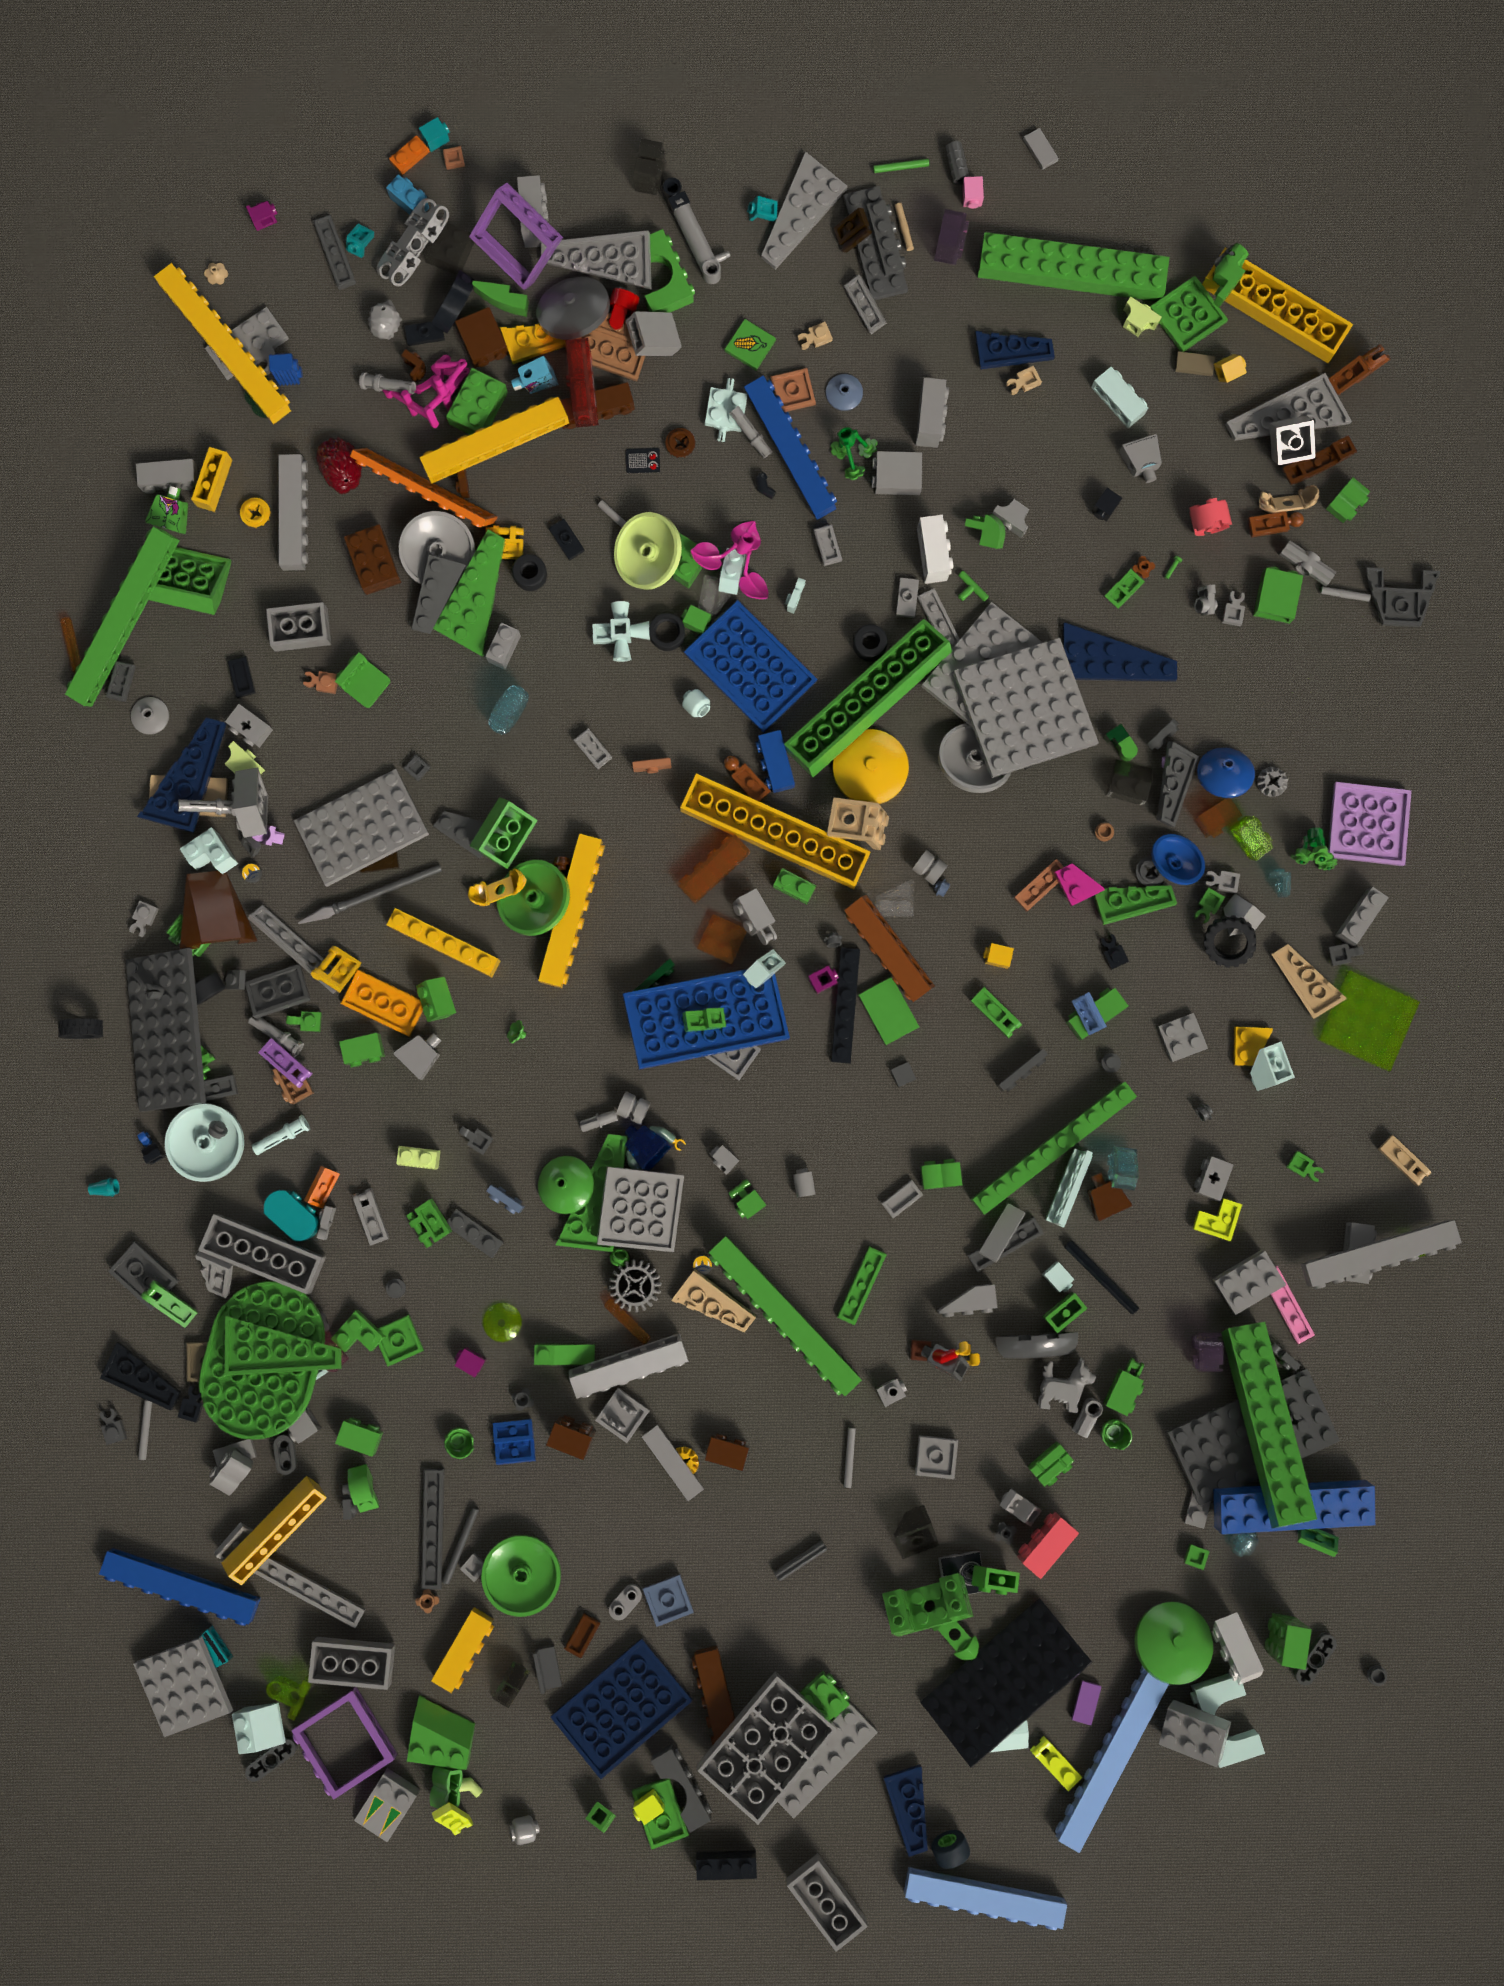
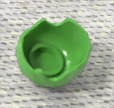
[1101,1419,1133,1450]
[444,1427,474,1459]

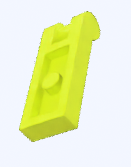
[1030,1736,1083,1792]
[432,1802,473,1835]

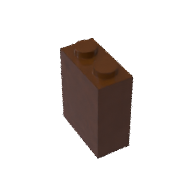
[455,307,509,368]

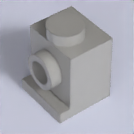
[709,1145,739,1175]
[876,1378,907,1407]

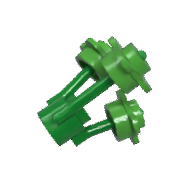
[1291,828,1337,870]

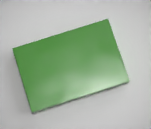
[858,977,919,1046]
[632,1778,689,1850]

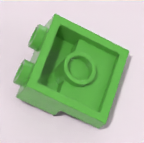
[799,1671,850,1720]

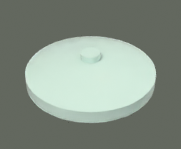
[165,1104,244,1182]

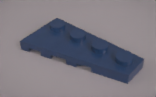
[975,331,1055,370]
[884,1764,928,1857]

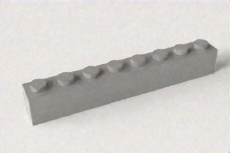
[1300,1220,1462,1289]

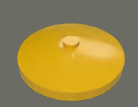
[833,729,909,804]

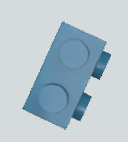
[386,174,429,221]

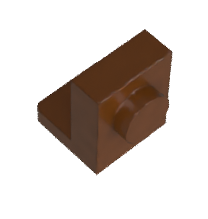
[401,349,426,383]

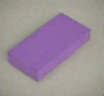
[1071,1680,1101,1725]

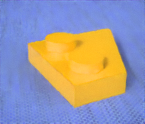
[1233,1027,1273,1066]

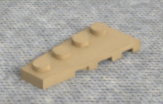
[1271,944,1347,1019]
[671,1269,757,1333]

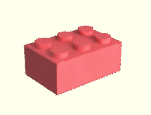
[1017,1512,1079,1579]

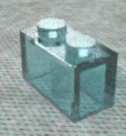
[1107,1146,1139,1190]

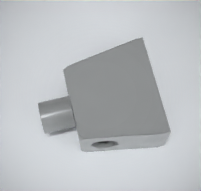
[393,1033,442,1080]

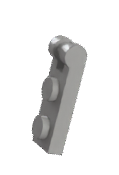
[352,1188,390,1246]

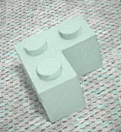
[180,827,238,874]

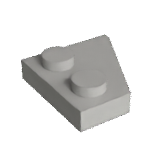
[196,1251,233,1298]

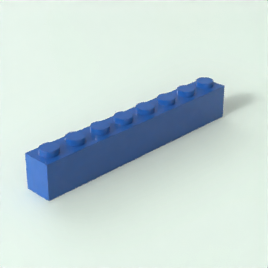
[744,375,837,520]
[99,1548,261,1626]

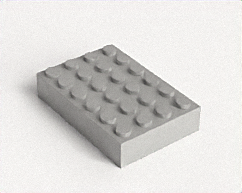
[697,1671,837,1825]

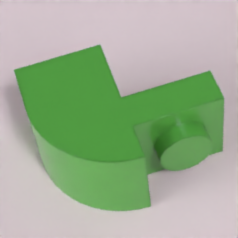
[965,514,1005,549]
[348,1464,379,1513]

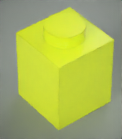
[633,1789,665,1825]

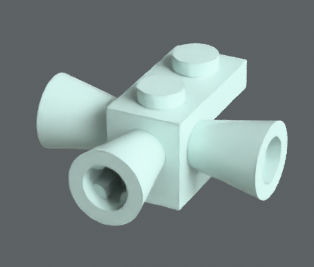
[593,601,650,662]

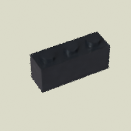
[696,1850,757,1881]

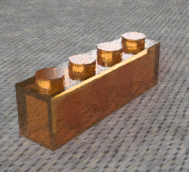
[679,834,750,905]

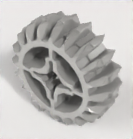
[609,1259,662,1312]

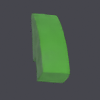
[472,281,529,317]

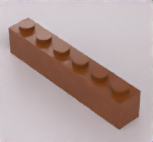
[844,895,935,1002]

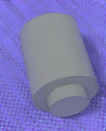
[793,1168,816,1198]

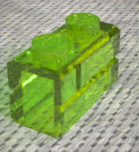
[1229,816,1273,861]

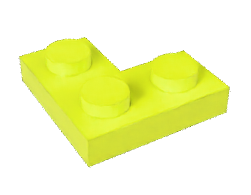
[1192,1198,1242,1241]

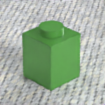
[681,605,712,635]
[585,1802,616,1833]

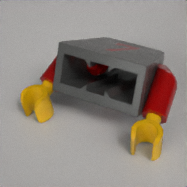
[921,1341,980,1382]

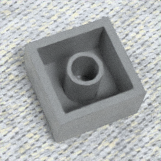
[1270,415,1315,465]

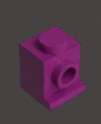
[246,201,278,231]
[808,966,839,995]

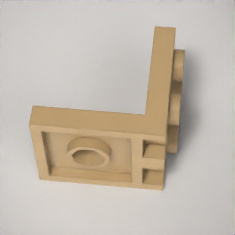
[827,798,889,850]

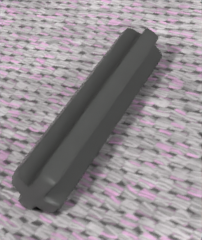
[774,1541,827,1581]

